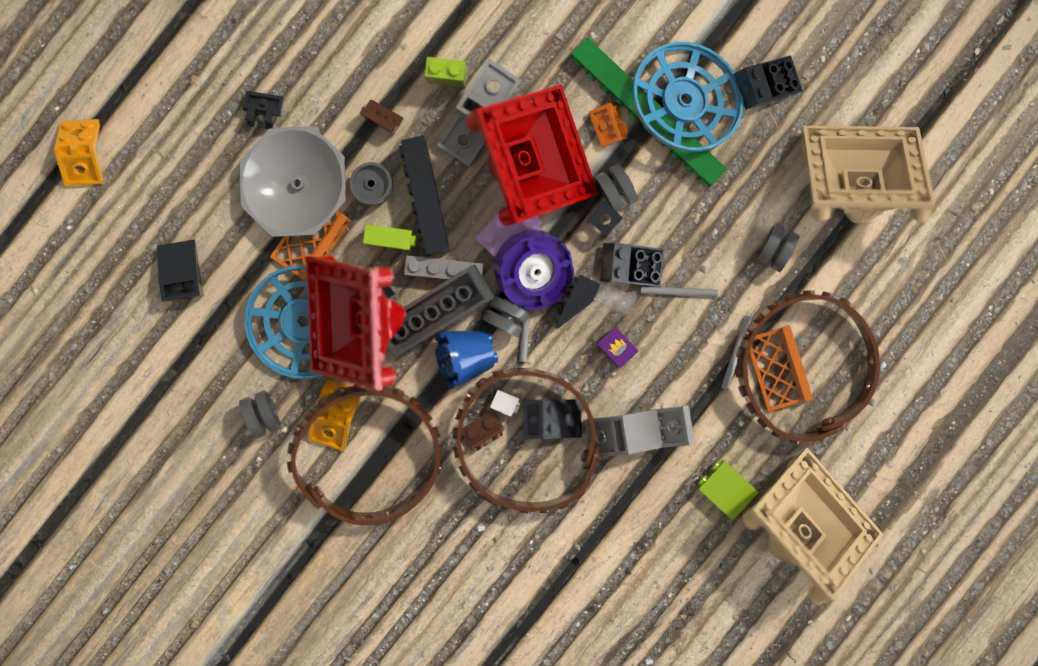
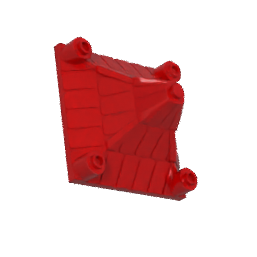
[465,84,598,226]
[306,256,406,391]

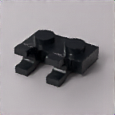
[242,91,284,130]

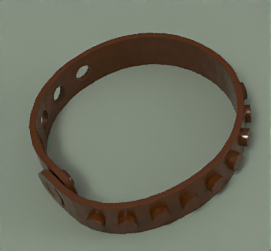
[735,290,880,445]
[452,368,599,514]
[287,385,443,525]

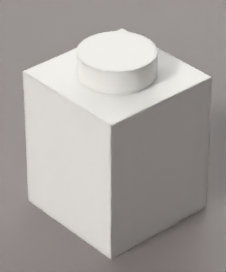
[490,389,521,416]

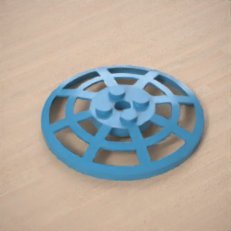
[632,42,744,152]
[244,265,323,379]

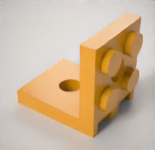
[54,119,103,186]
[307,379,362,452]

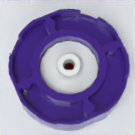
[493,229,574,310]

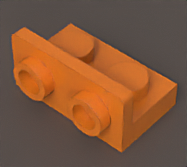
[589,103,628,148]

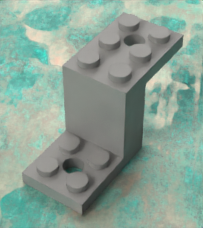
[437,59,521,167]
[584,405,695,457]

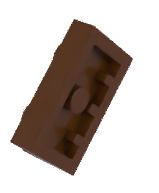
[360,100,403,135]
[462,410,505,451]

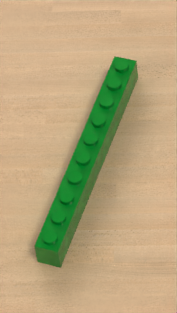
[571,37,727,187]

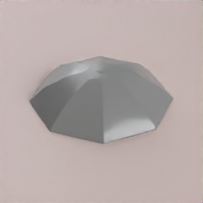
[240,126,346,237]

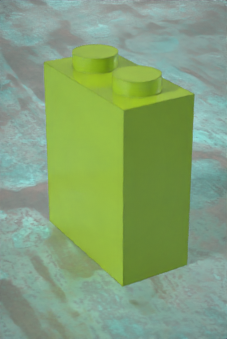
[425,57,468,88]
[363,224,417,252]
[697,460,759,520]

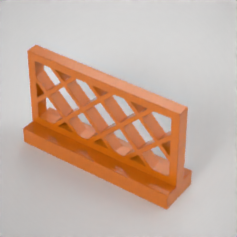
[270,211,352,281]
[750,325,813,412]

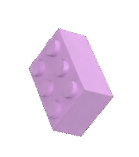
[475,214,543,257]

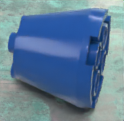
[434,331,498,389]

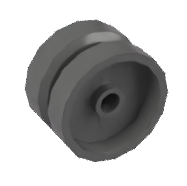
[350,162,394,206]
[594,163,639,212]
[756,223,800,273]
[481,295,530,338]
[239,390,281,439]

